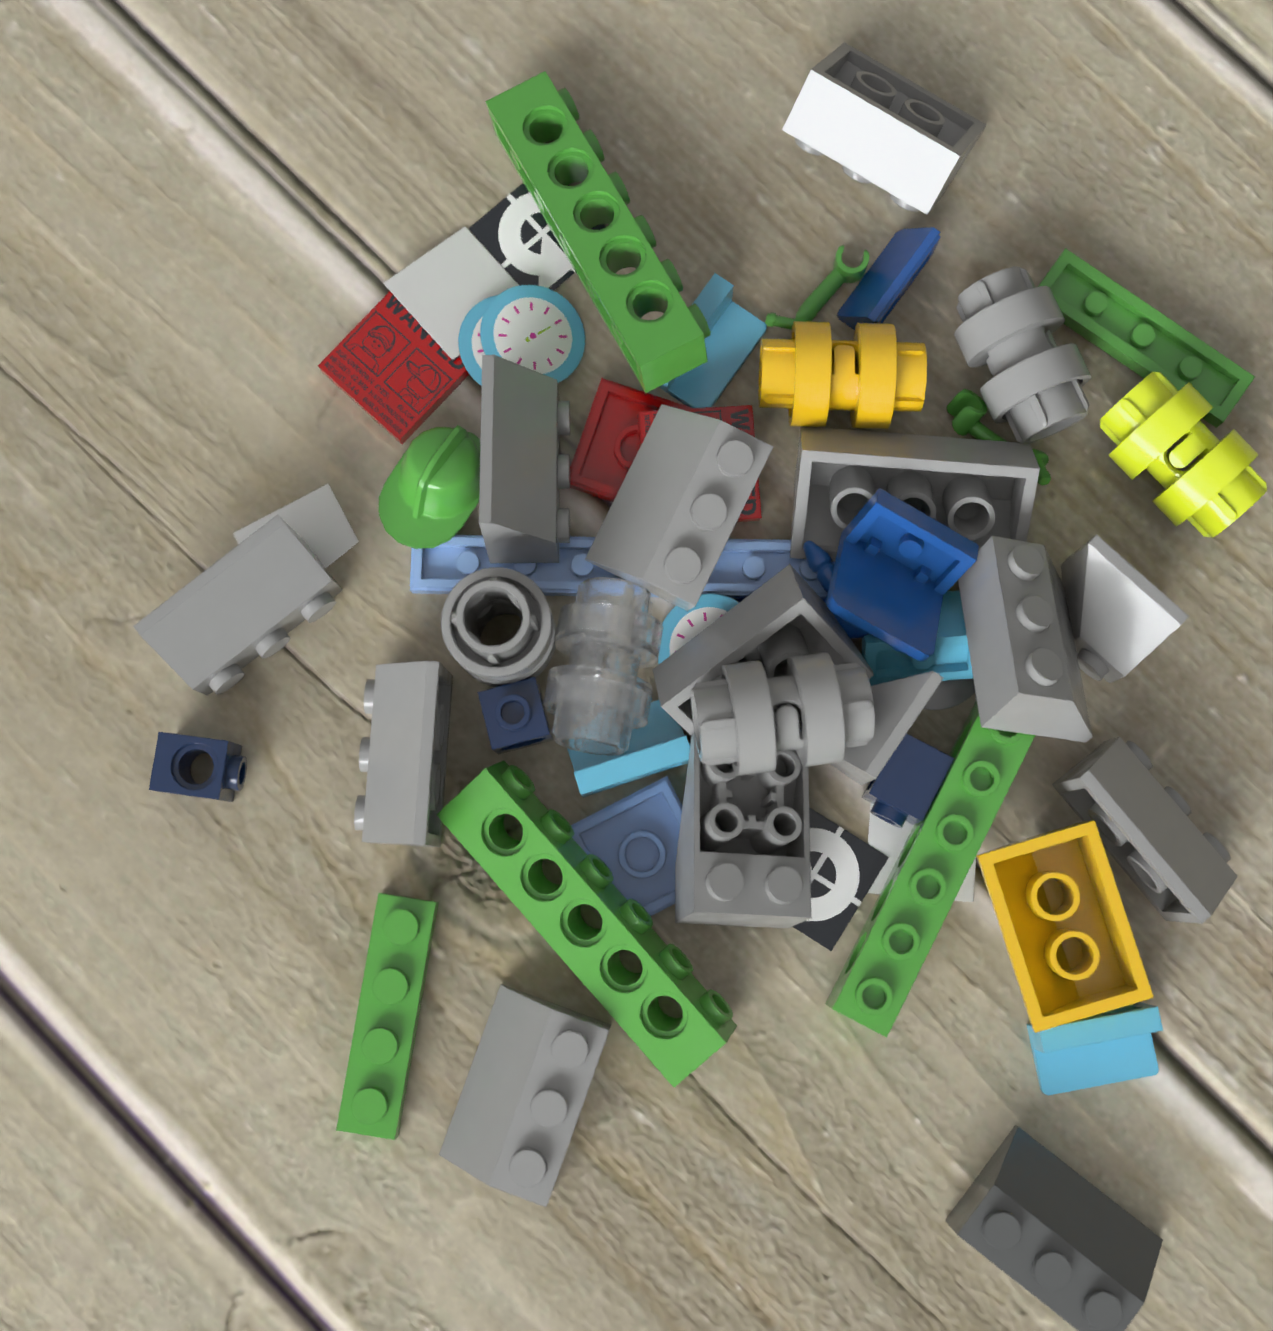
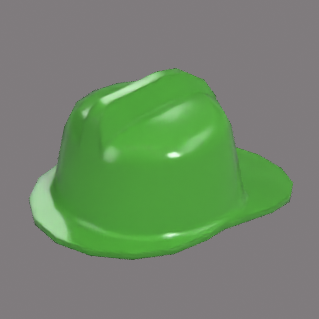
[379,425,481,549]

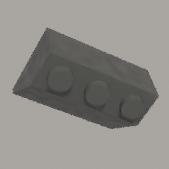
[945,1125,1163,1331]

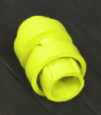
[1100,372,1267,538]

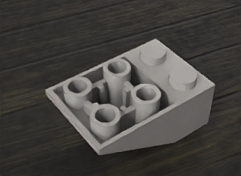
[675,733,811,928]

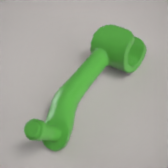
[765,245,869,330]
[946,389,1051,486]

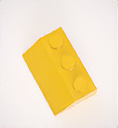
[976,820,1154,1033]

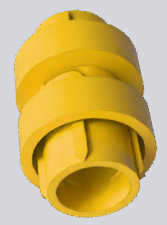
[758,321,927,429]

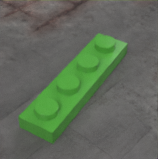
[1038,248,1255,428]
[336,893,439,1140]

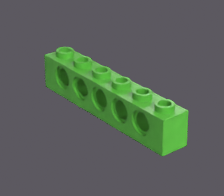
[485,71,711,393]
[825,700,1035,1037]
[436,760,737,1087]

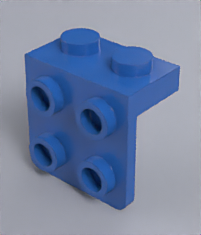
[826,488,979,662]

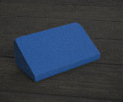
[837,227,941,330]

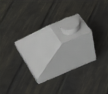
[1061,535,1189,683]
[830,671,943,786]

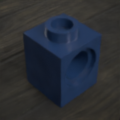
[477,677,554,755]
[149,732,247,802]
[862,733,954,828]

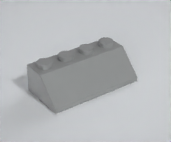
[790,427,1040,562]

